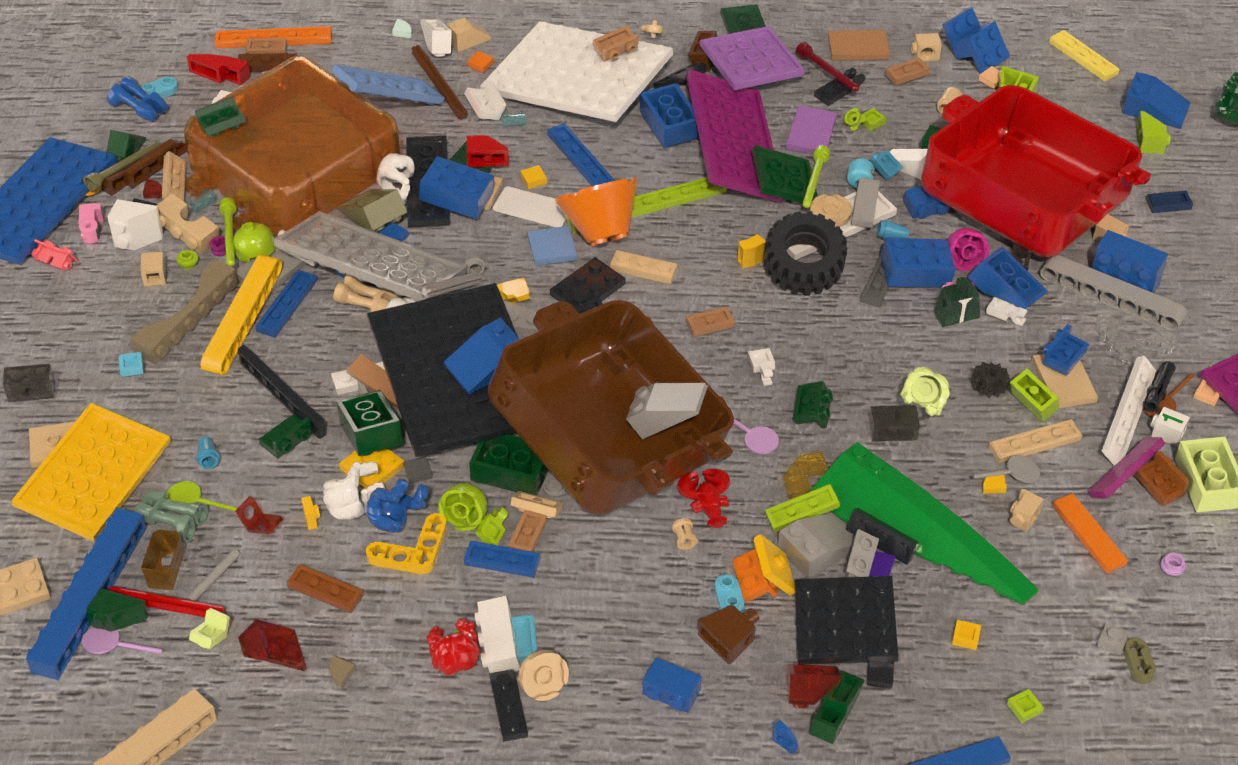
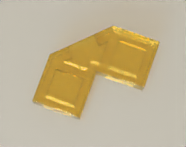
[783,451,828,499]

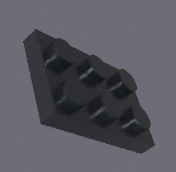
[550,257,626,308]

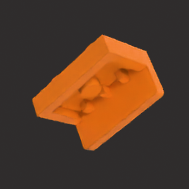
[732,548,779,603]

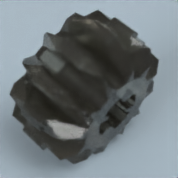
[971,360,1010,398]

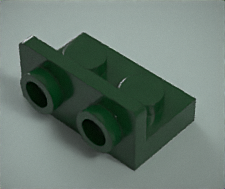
[793,381,833,429]
[259,414,313,459]

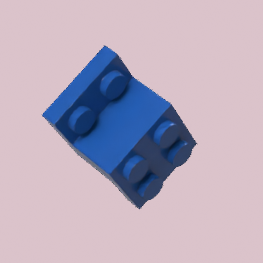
[942,7,1010,74]

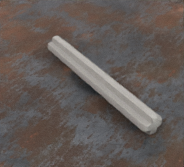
[420,272,482,299]

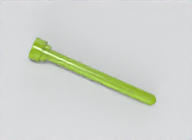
[803,145,830,208]
[219,198,236,267]

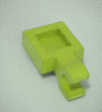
[475,506,509,545]

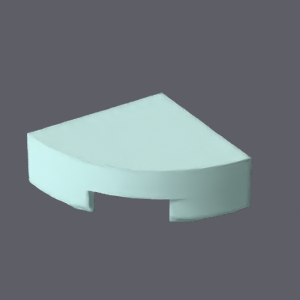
[392,19,412,38]

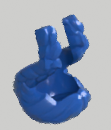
[366,478,429,533]

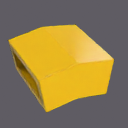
[738,234,766,269]

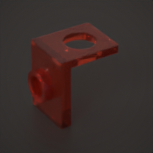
[235,496,283,535]

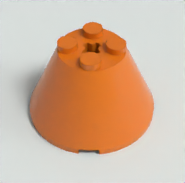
[555,177,637,247]

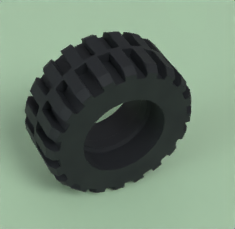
[764,211,847,295]

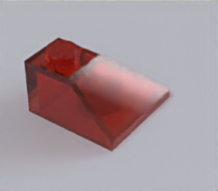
[238,619,307,671]
[787,664,841,708]

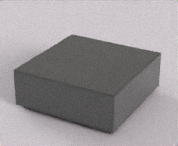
[403,456,432,484]

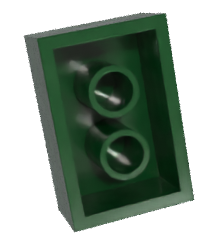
[336,390,403,456]
[469,434,549,495]

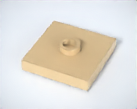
[29,422,75,468]

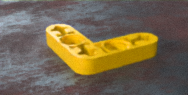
[366,513,447,574]

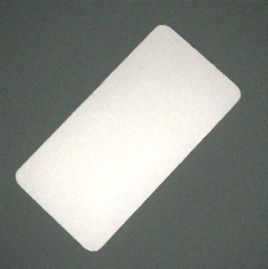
[493,186,566,227]

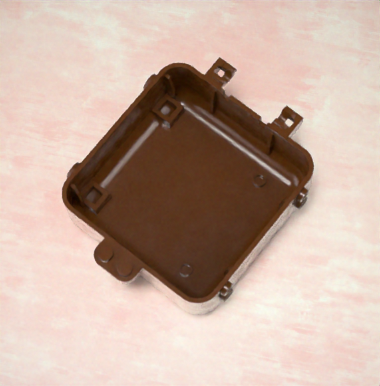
[488,300,734,516]

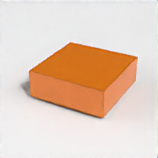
[467,51,494,73]

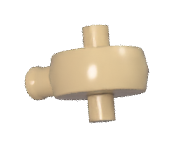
[641,20,663,38]

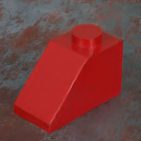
[467,135,509,167]

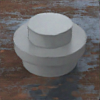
[543,475,566,497]

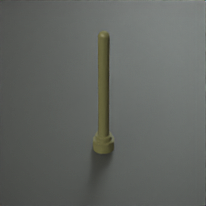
[83,141,161,191]

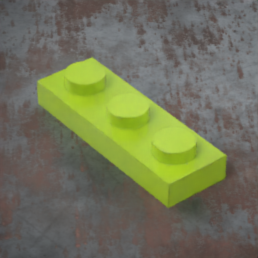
[765,484,840,533]

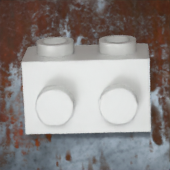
[464,81,506,120]

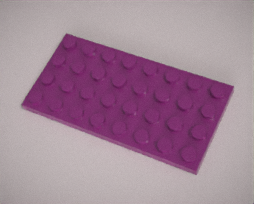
[686,69,784,203]

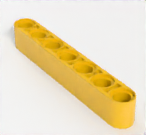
[201,254,282,375]

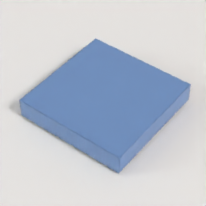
[527,226,577,266]

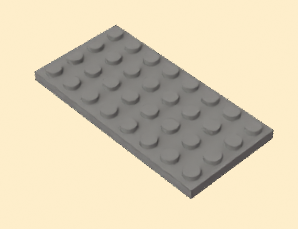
[274,211,467,301]

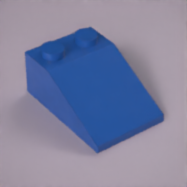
[1123,72,1191,129]
[968,246,1048,309]
[444,318,520,394]

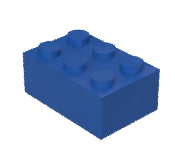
[640,83,700,148]
[419,156,494,219]
[1092,230,1168,293]
[880,238,956,288]

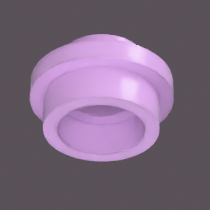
[1161,553,1186,576]

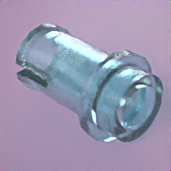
[502,111,527,127]
[190,189,217,213]

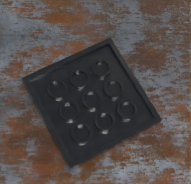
[795,576,898,665]

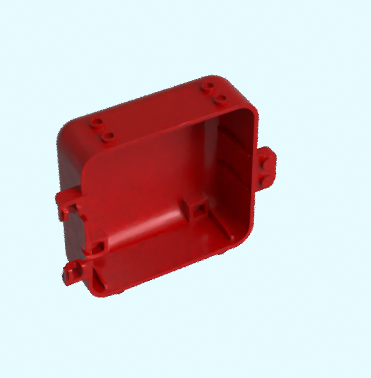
[921,85,1152,258]

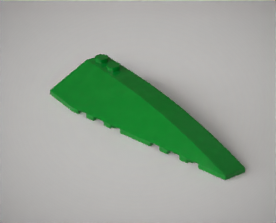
[810,442,1039,605]

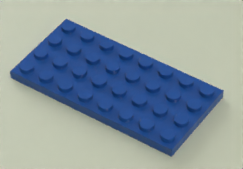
[0,137,117,264]

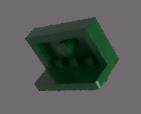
[195,97,246,137]

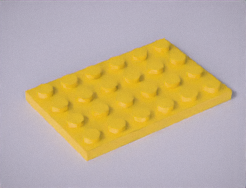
[12,403,171,542]

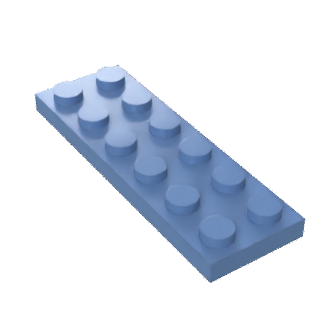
[332,64,445,105]

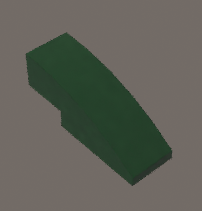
[809,670,865,744]

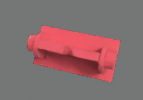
[32,239,79,271]

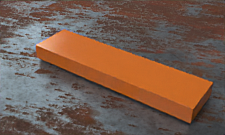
[1052,493,1128,574]

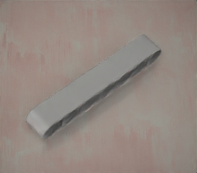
[1040,255,1187,332]

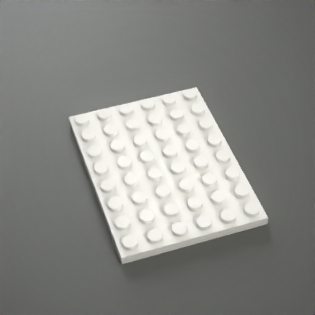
[480,21,673,122]

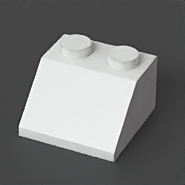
[107,199,164,250]

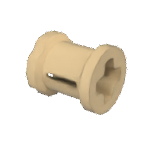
[672,518,698,550]

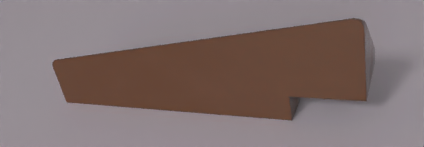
[101,139,191,196]

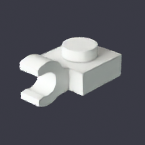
[986,297,1027,326]
[748,348,775,386]

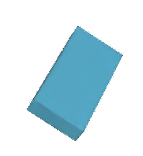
[511,614,537,661]

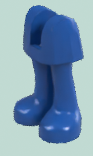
[107,76,168,122]

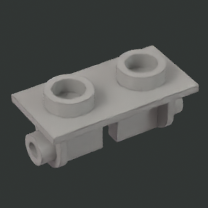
[845,529,879,577]

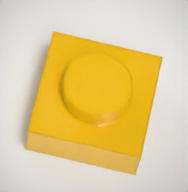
[301,496,320,530]

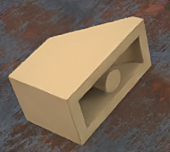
[447,18,491,52]

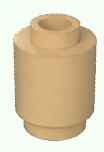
[937,87,962,114]

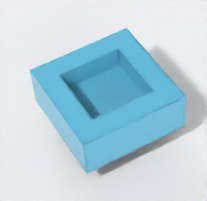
[119,352,144,377]

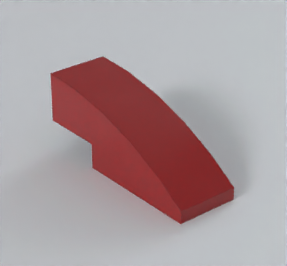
[187,54,251,85]

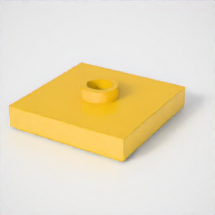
[754,534,795,596]

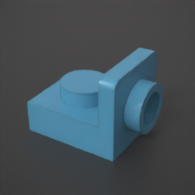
[869,150,903,181]

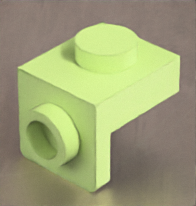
[189,608,230,649]

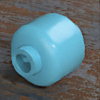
[847,158,875,188]

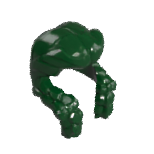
[1214,72,1238,126]

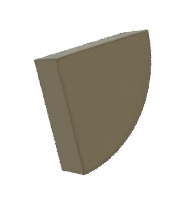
[329,655,355,688]

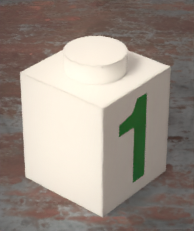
[1150,407,1190,447]

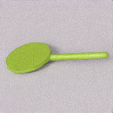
[167,481,238,512]

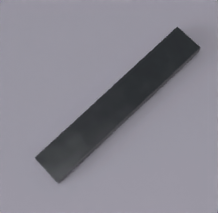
[238,345,326,439]

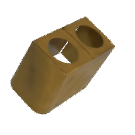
[141,530,184,590]

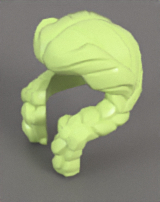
[900,367,950,416]

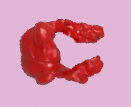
[426,617,480,676]

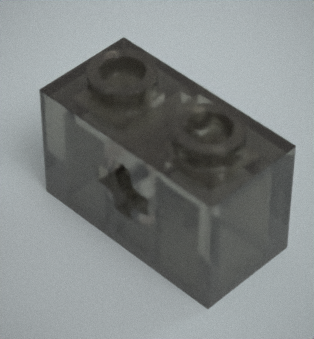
[3,363,55,402]
[869,405,920,442]

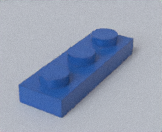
[464,541,540,578]

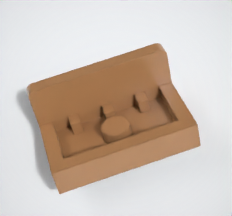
[592,25,639,62]

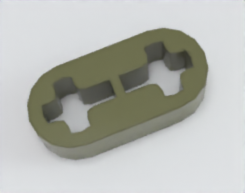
[1123,638,1156,684]

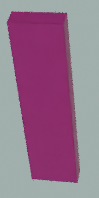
[1088,437,1165,498]

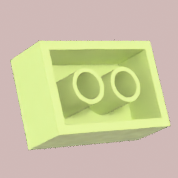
[1175,437,1238,513]

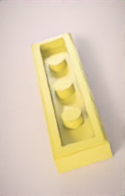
[1049,30,1120,82]

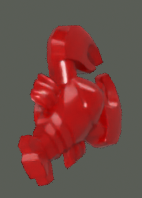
[677,468,731,528]

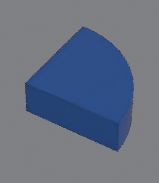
[773,720,798,754]

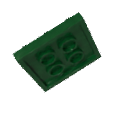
[752,145,818,204]

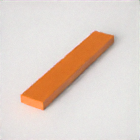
[215,26,332,49]

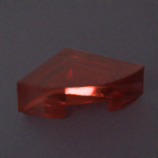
[143,179,162,198]

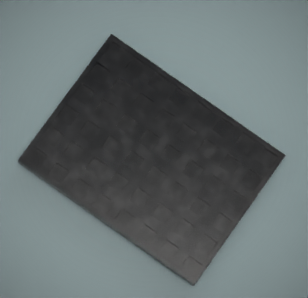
[367,283,518,457]

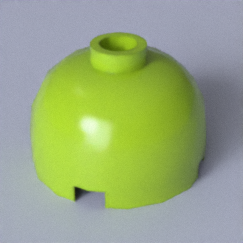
[233,222,276,262]
[438,483,487,532]

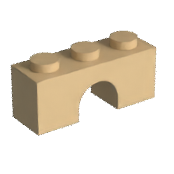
[156,194,219,254]

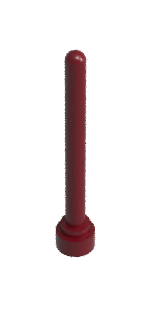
[795,42,860,92]

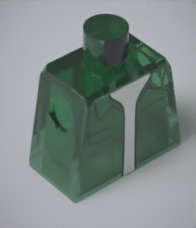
[933,277,980,327]

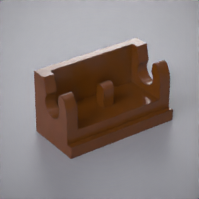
[688,31,717,72]

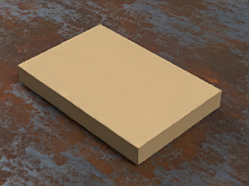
[1032,354,1098,408]

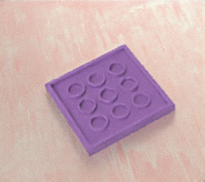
[700,26,805,90]

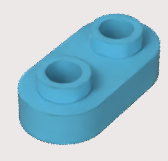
[141,76,178,100]
[714,574,744,613]

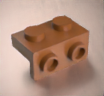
[1133,450,1189,506]

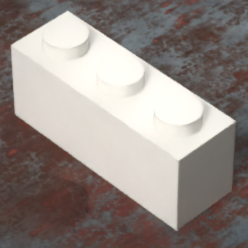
[475,596,520,673]

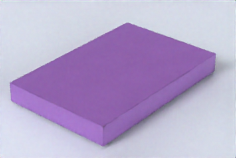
[786,106,837,154]

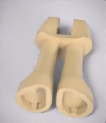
[333,274,402,312]

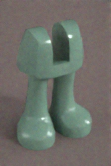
[132,491,208,543]

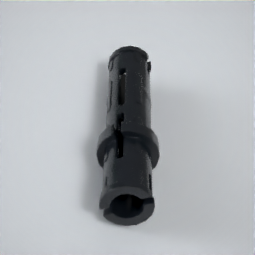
[1144,361,1176,412]

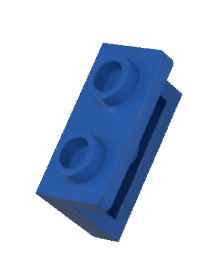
[1043,324,1089,376]

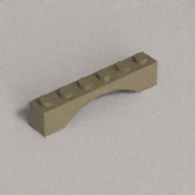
[131,259,238,364]

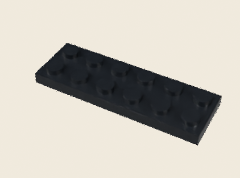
[406,135,450,227]

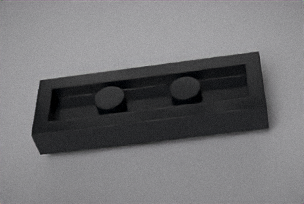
[846,507,919,565]
[489,669,528,742]

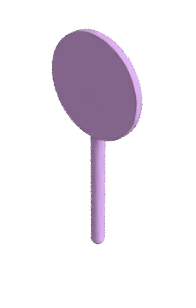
[733,419,779,454]
[82,627,163,654]

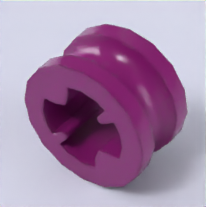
[210,236,226,257]

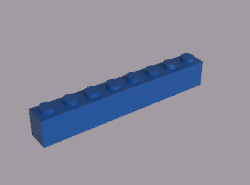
[26,508,147,680]

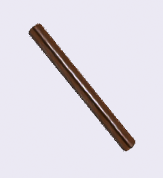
[412,45,468,120]

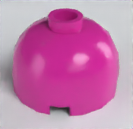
[948,228,990,271]

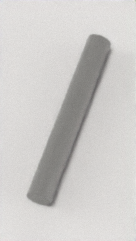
[186,548,240,601]

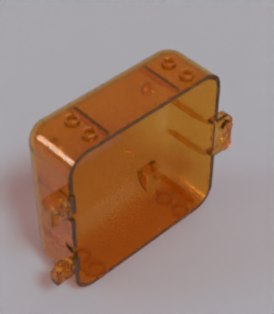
[184,56,401,235]

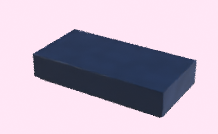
[1146,190,1193,213]

